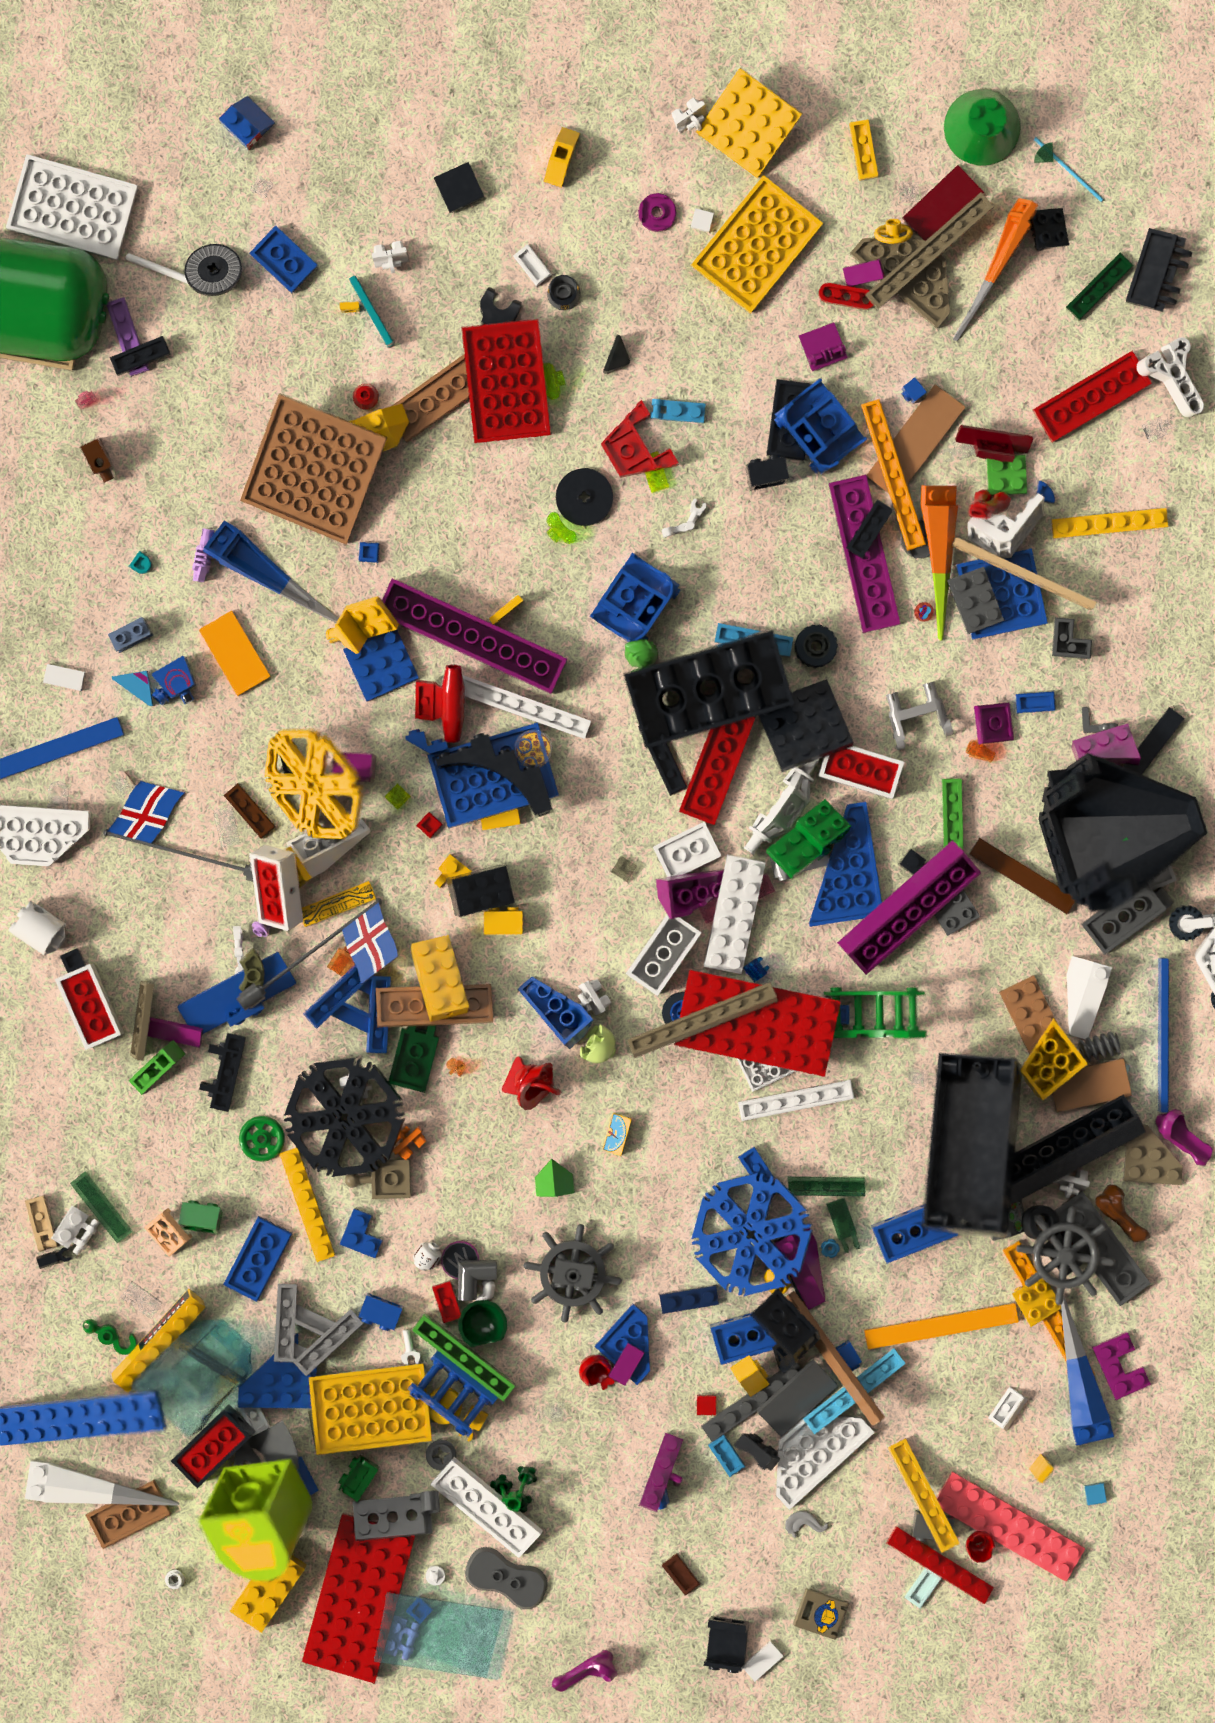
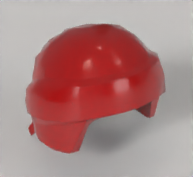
[579,1355,615,1390]

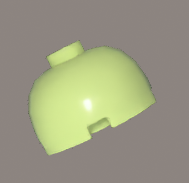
[580,1024,616,1063]

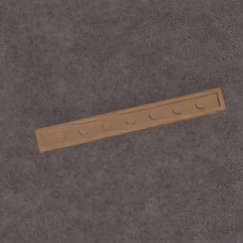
[786,1291,885,1426]

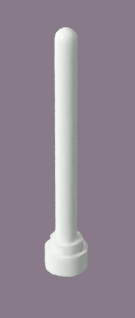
[126,253,188,284]

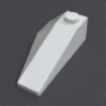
[286,819,371,877]
[1067,956,1112,1039]

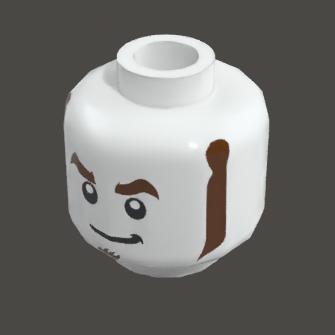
[413,1242,442,1271]

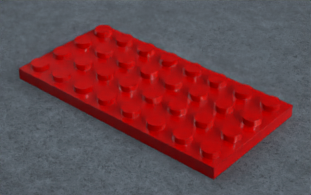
[674,970,841,1077]
[302,1513,416,1684]

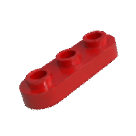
[818,283,874,310]

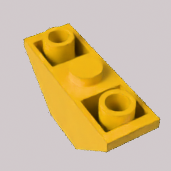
[544,127,580,188]

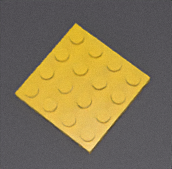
[696,68,803,178]

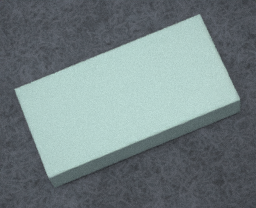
[904,1568,942,1609]

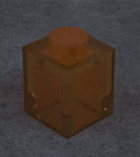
[327,946,354,976]

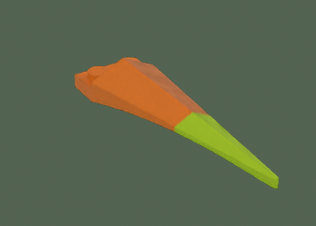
[921,485,958,641]

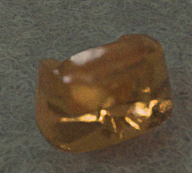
[446,1058,466,1077]

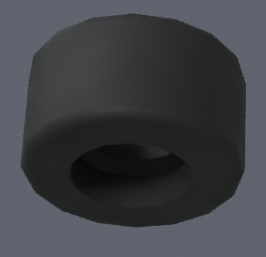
[1021,1205,1059,1240]

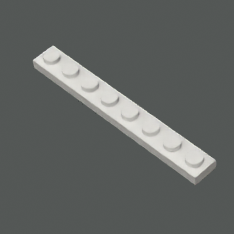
[441,675,591,739]

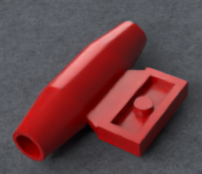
[415,664,465,743]

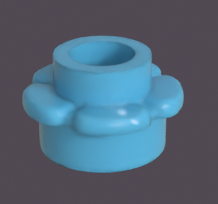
[821,1239,840,1258]

